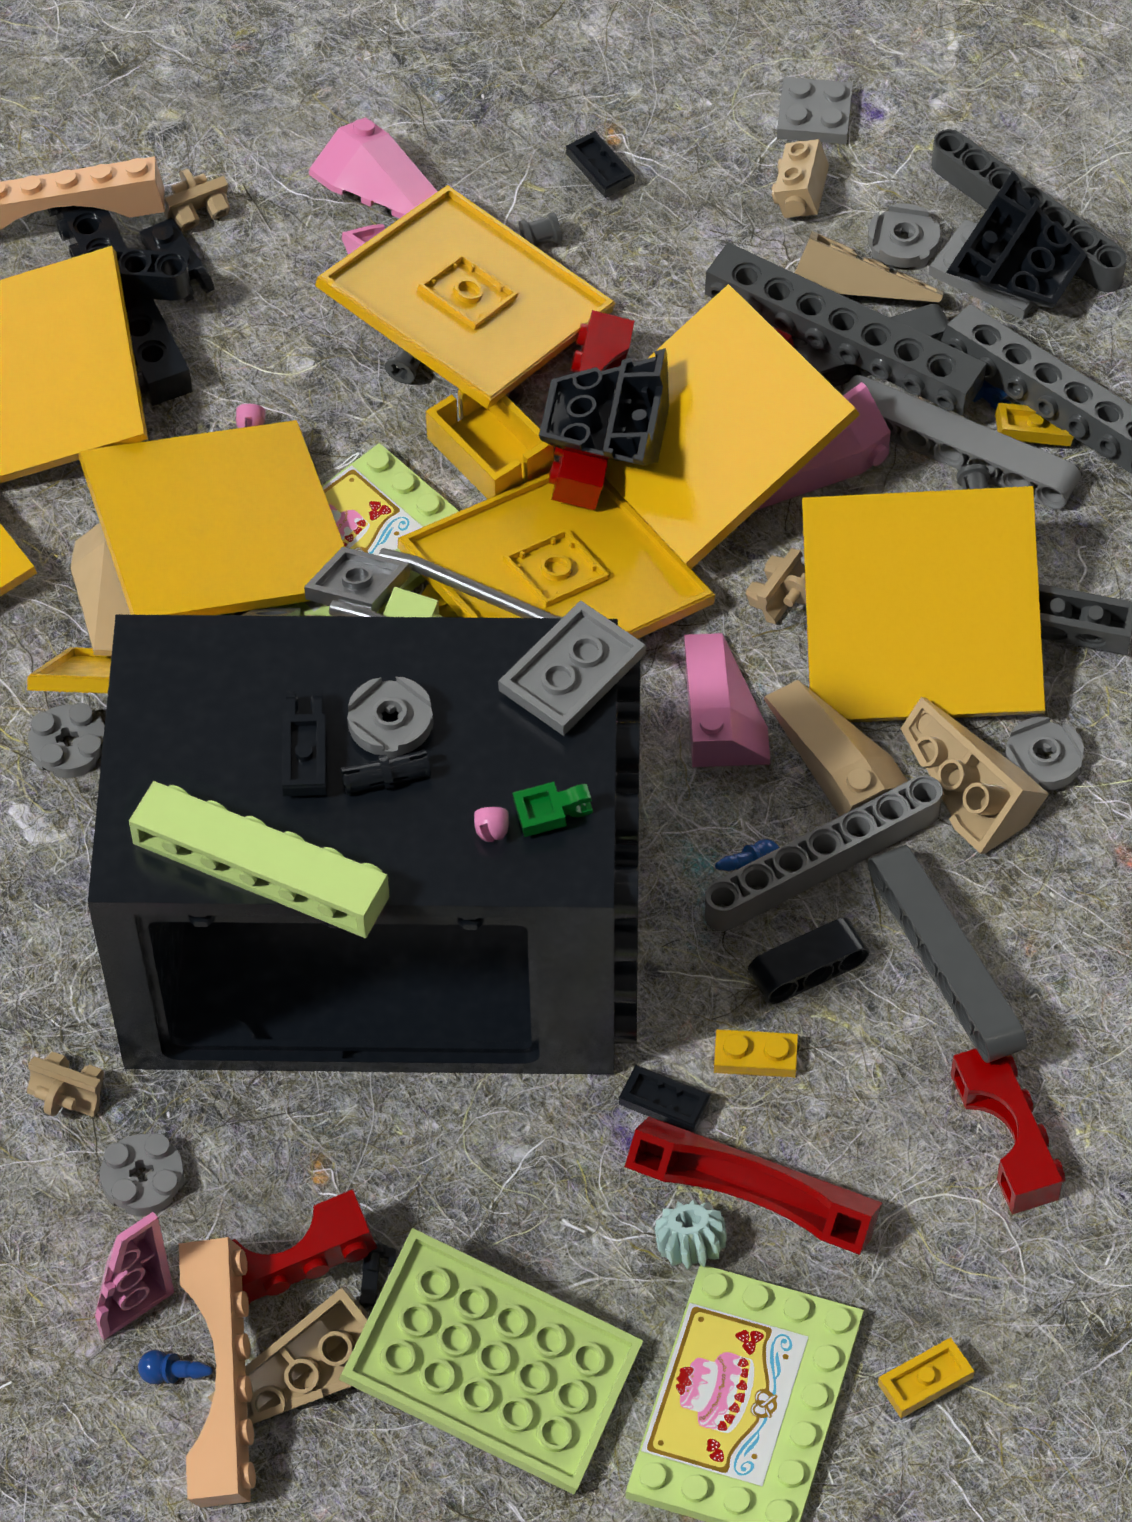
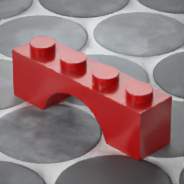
[950,1048,1065,1215]
[232,1189,377,1305]

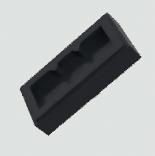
[566,131,635,198]
[619,1065,711,1133]

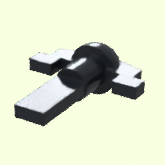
[359,1239,397,1306]

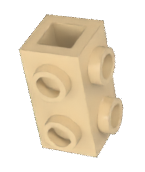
[772,139,829,218]

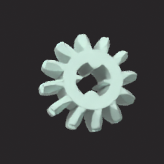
[655,1198,727,1270]

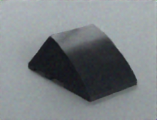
[946,171,1087,308]
[539,348,669,466]

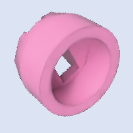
[236,404,266,428]
[474,807,509,842]

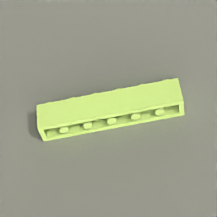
[129,781,390,938]

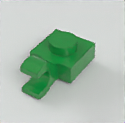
[512,782,593,837]

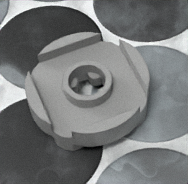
[868,203,940,269]
[347,677,433,758]
[28,703,105,778]
[1005,717,1084,791]
[100,1133,184,1216]

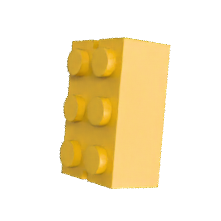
[425,389,554,499]

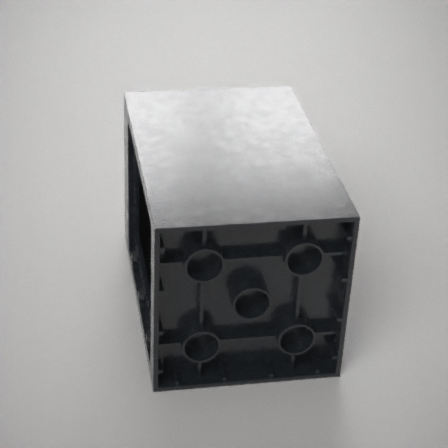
[88,614,640,1075]

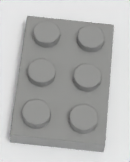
[929,219,1034,319]
[498,600,646,736]

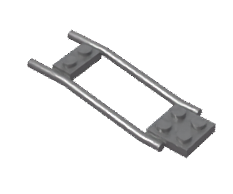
[304,547,563,618]

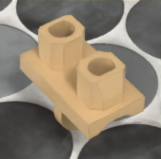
[164,168,230,232]
[745,548,806,624]
[27,1051,104,1117]

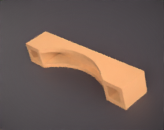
[0,156,165,230]
[179,1237,256,1508]

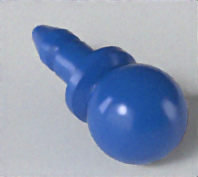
[715,839,780,871]
[138,1350,213,1385]

